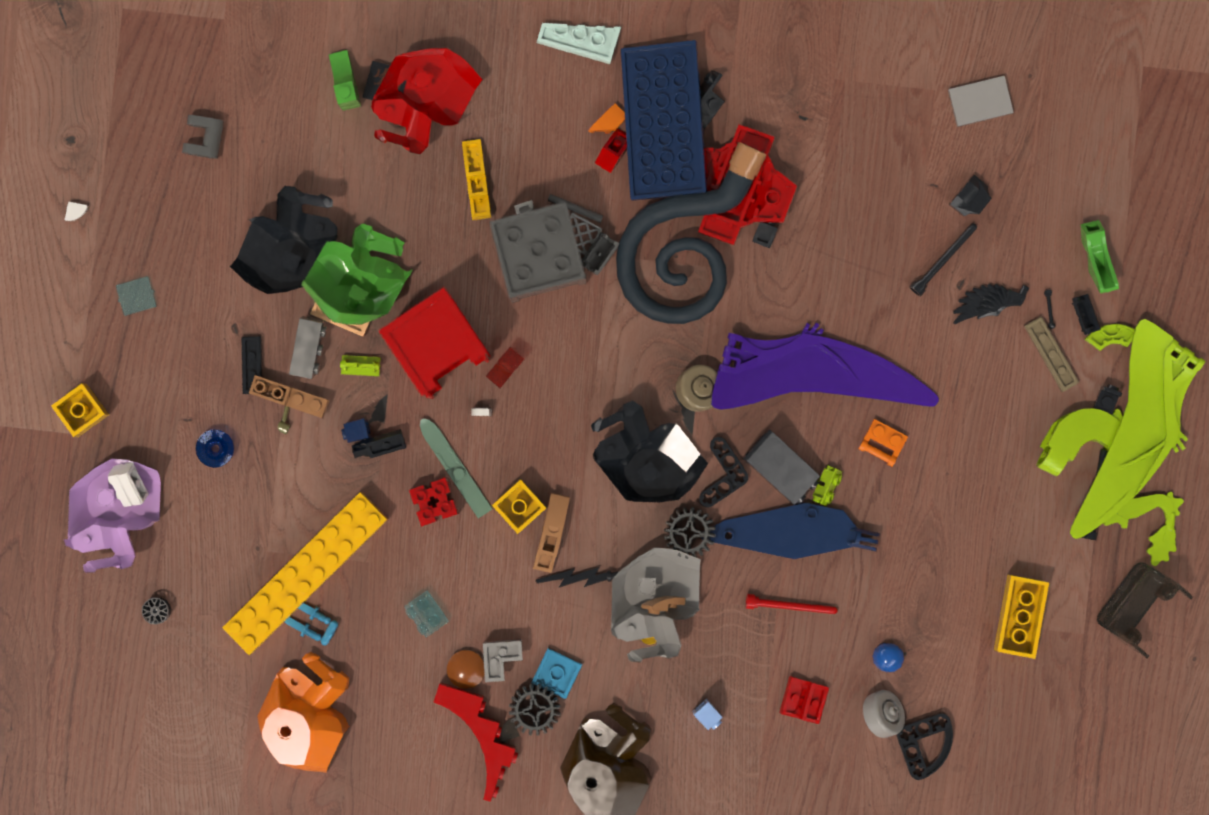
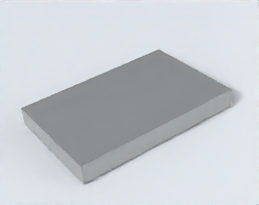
[948,76,1014,127]

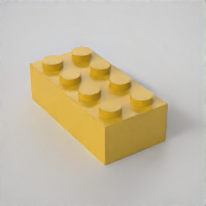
[994,574,1049,659]

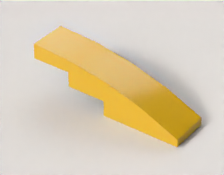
[462,139,491,220]

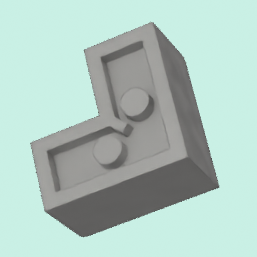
[483,639,523,682]

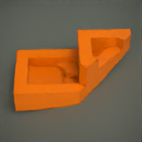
[588,103,625,134]

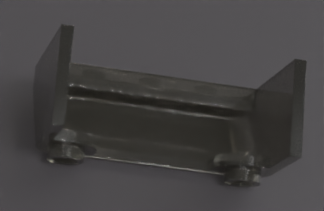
[1097,562,1193,659]

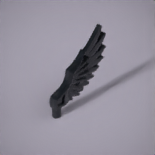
[953,284,1029,325]

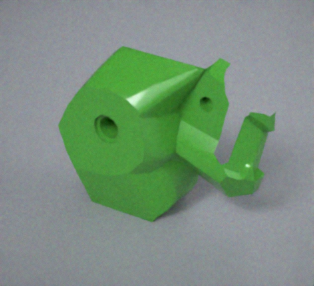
[302,224,412,325]

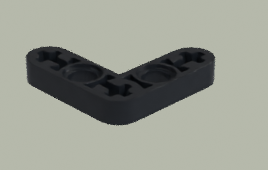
[699,437,748,507]

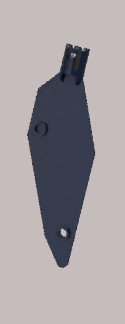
[700,503,880,559]

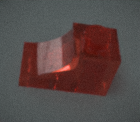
[486,347,525,389]

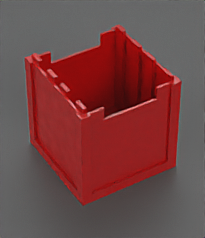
[378,287,491,399]

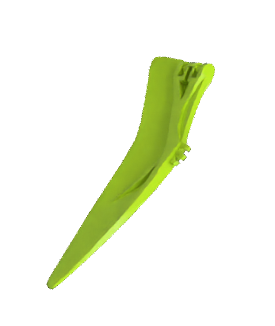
[1070,319,1206,539]

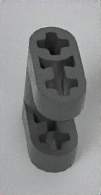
[182,115,224,159]

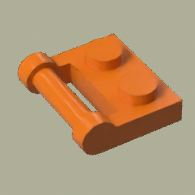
[858,419,908,467]

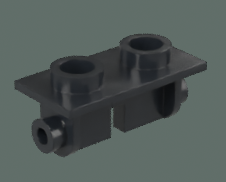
[1071,294,1101,335]

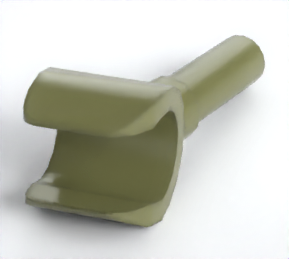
[278,406,290,434]

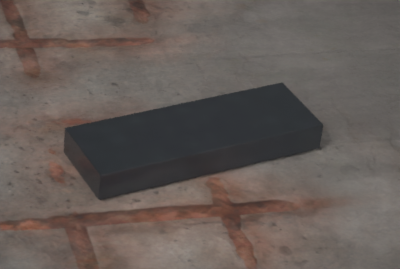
[241,336,262,394]

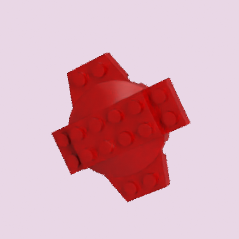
[698,124,797,245]

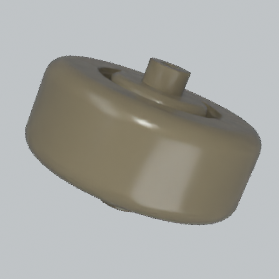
[676,364,717,412]

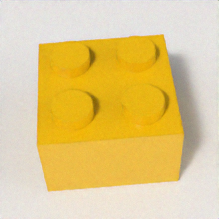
[51,383,109,437]
[492,480,547,534]

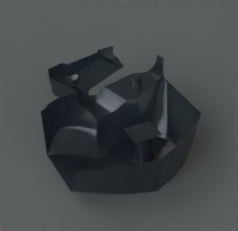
[229,186,338,294]

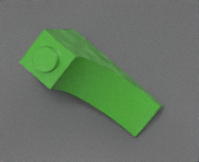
[329,50,361,111]

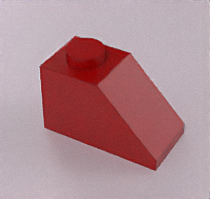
[595,128,627,173]

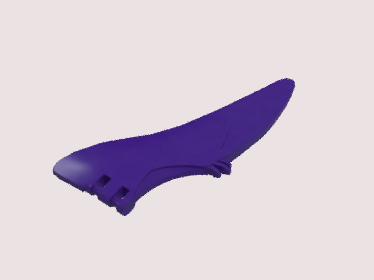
[711,323,939,410]

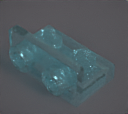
[404,590,449,638]

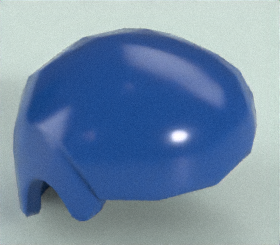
[873,643,904,672]

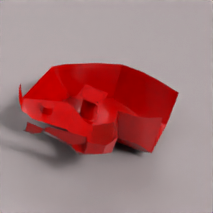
[371,48,483,154]

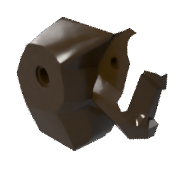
[560,703,652,815]

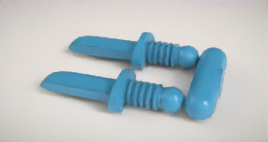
[285,603,338,646]

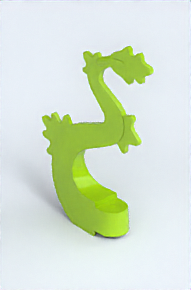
[1036,408,1184,566]

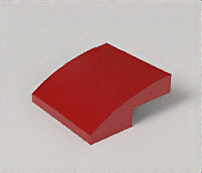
[779,676,829,724]

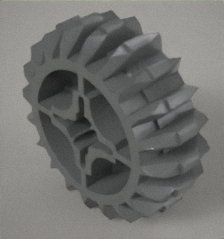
[664,507,716,559]
[509,684,561,736]

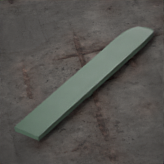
[420,419,492,519]

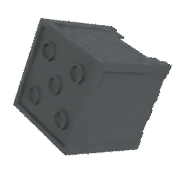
[490,202,586,303]

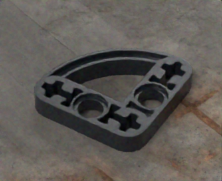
[896,713,953,780]

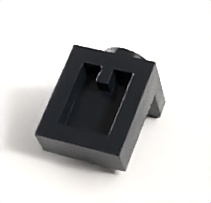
[752,222,779,248]
[1093,384,1122,415]

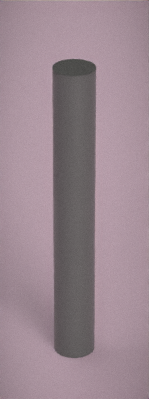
[548,194,603,223]

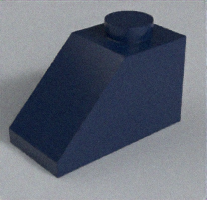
[341,419,372,443]

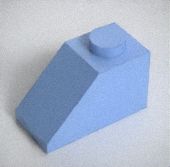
[692,698,723,730]

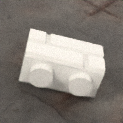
[108,463,149,507]

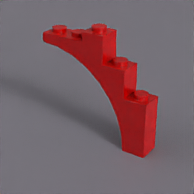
[434,682,518,802]

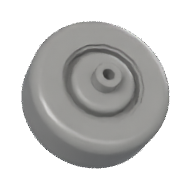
[863,690,905,738]

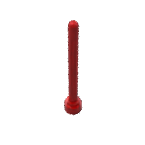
[745,594,838,614]

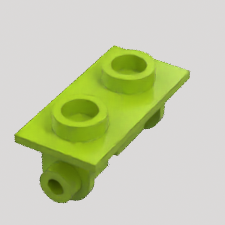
[340,355,380,376]
[812,466,842,507]

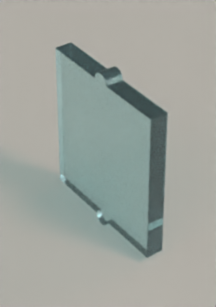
[116,276,157,316]

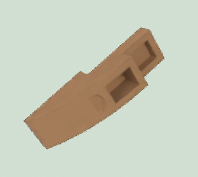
[249,375,330,418]
[533,493,570,573]

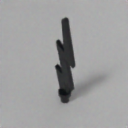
[536,567,618,588]

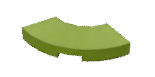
[1084,324,1135,351]

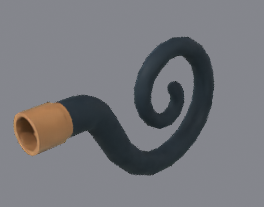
[616,142,767,324]

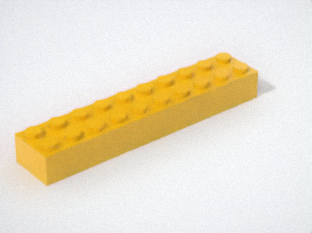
[222,492,389,655]

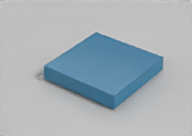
[531,648,582,699]

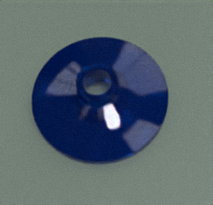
[196,429,234,468]

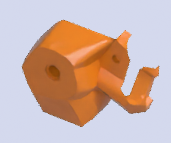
[257,652,350,773]

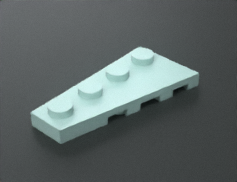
[537,23,621,64]

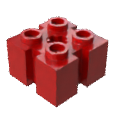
[409,478,459,527]

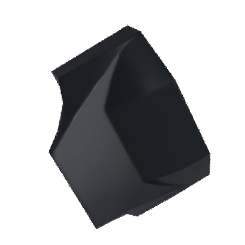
[949,175,992,216]

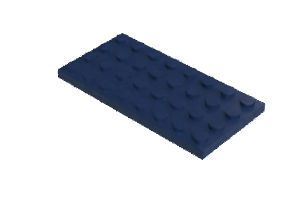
[621,40,707,201]

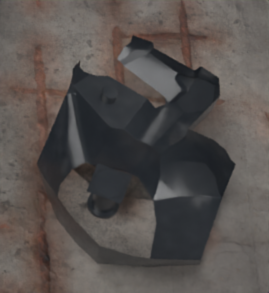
[591,401,708,503]

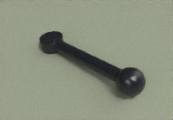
[1044,289,1056,329]

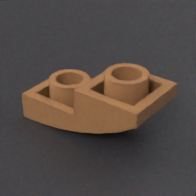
[641,596,686,614]

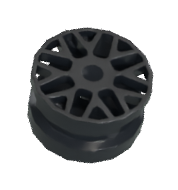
[142,597,171,625]

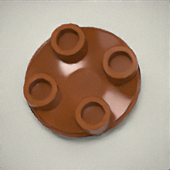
[447,650,485,689]

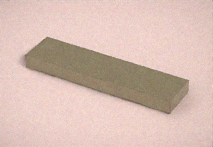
[1024,316,1079,392]

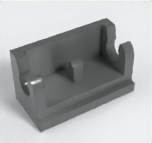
[581,232,619,275]

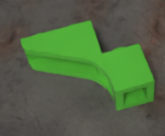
[1080,220,1119,293]

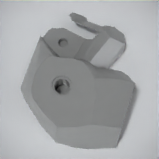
[611,548,701,662]

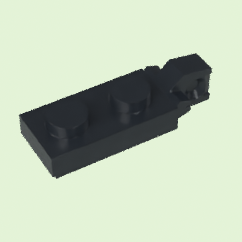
[352,429,407,459]

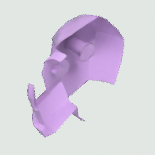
[64,459,161,573]

